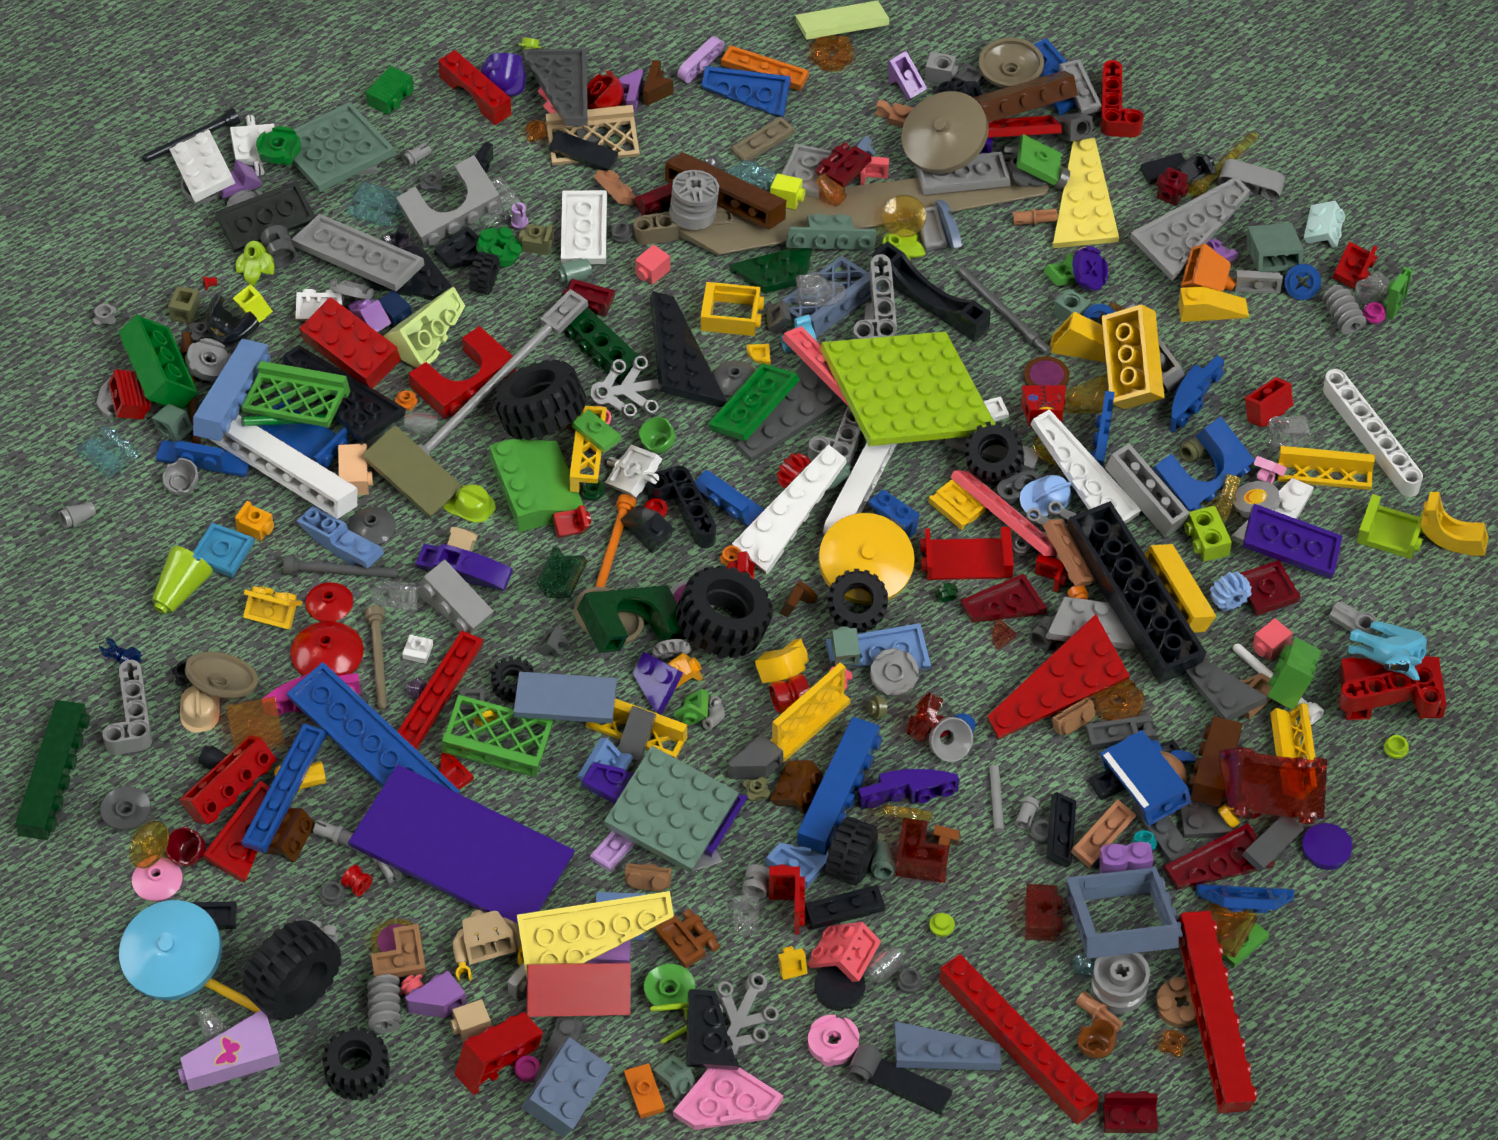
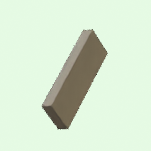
[730,117,795,165]

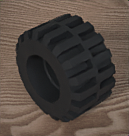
[964,422,1025,486]
[828,569,888,632]
[826,816,878,886]
[322,1027,390,1100]

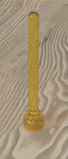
[1189,132,1258,198]

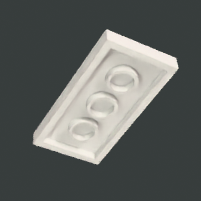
[170,130,235,203]
[561,190,607,264]

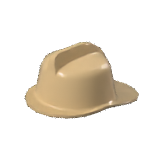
[180,685,220,733]

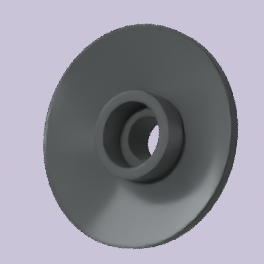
[713,360,756,397]
[348,507,396,545]
[100,786,151,830]

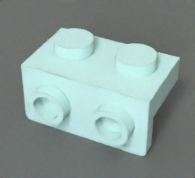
[1304,201,1345,248]

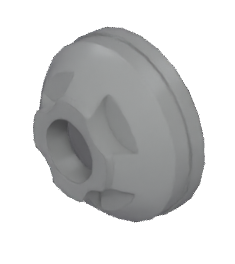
[929,717,973,762]

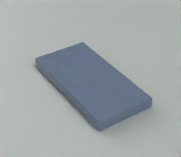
[514,672,617,723]

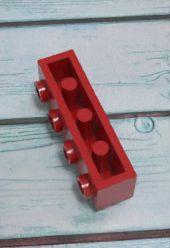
[179,735,277,824]

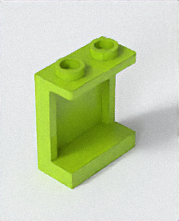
[1356,494,1425,559]

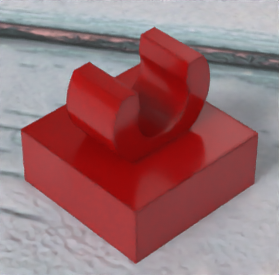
[728,551,755,580]

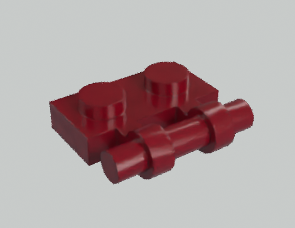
[815,142,872,189]

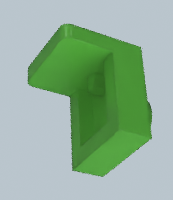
[1044,253,1077,286]
[674,689,709,725]

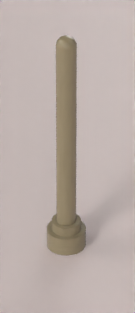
[365,605,387,710]

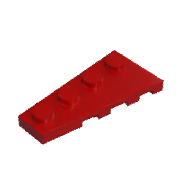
[203,781,270,884]

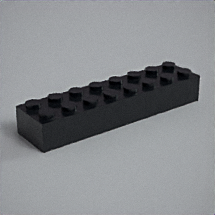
[1067,501,1207,684]

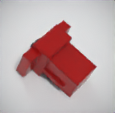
[203,276,217,290]

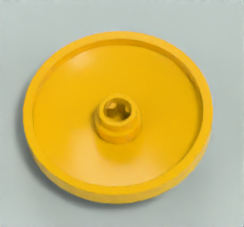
[819,513,914,604]

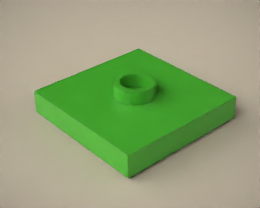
[1016,134,1061,186]

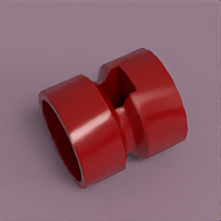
[769,674,810,714]

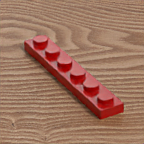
[397,630,483,750]

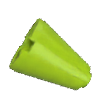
[152,546,213,614]

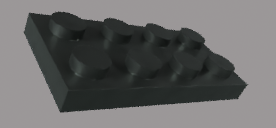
[215,181,315,253]

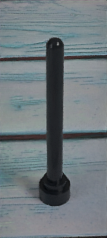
[142,108,240,162]

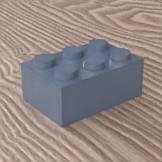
[521,1037,612,1137]

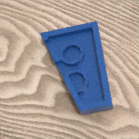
[1091,391,1115,467]

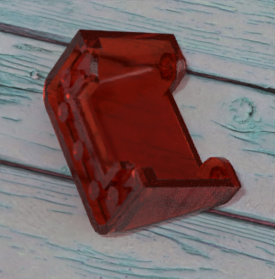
[1219,747,1327,824]

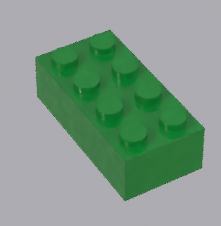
[119,315,198,409]

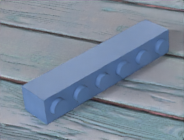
[193,339,271,441]

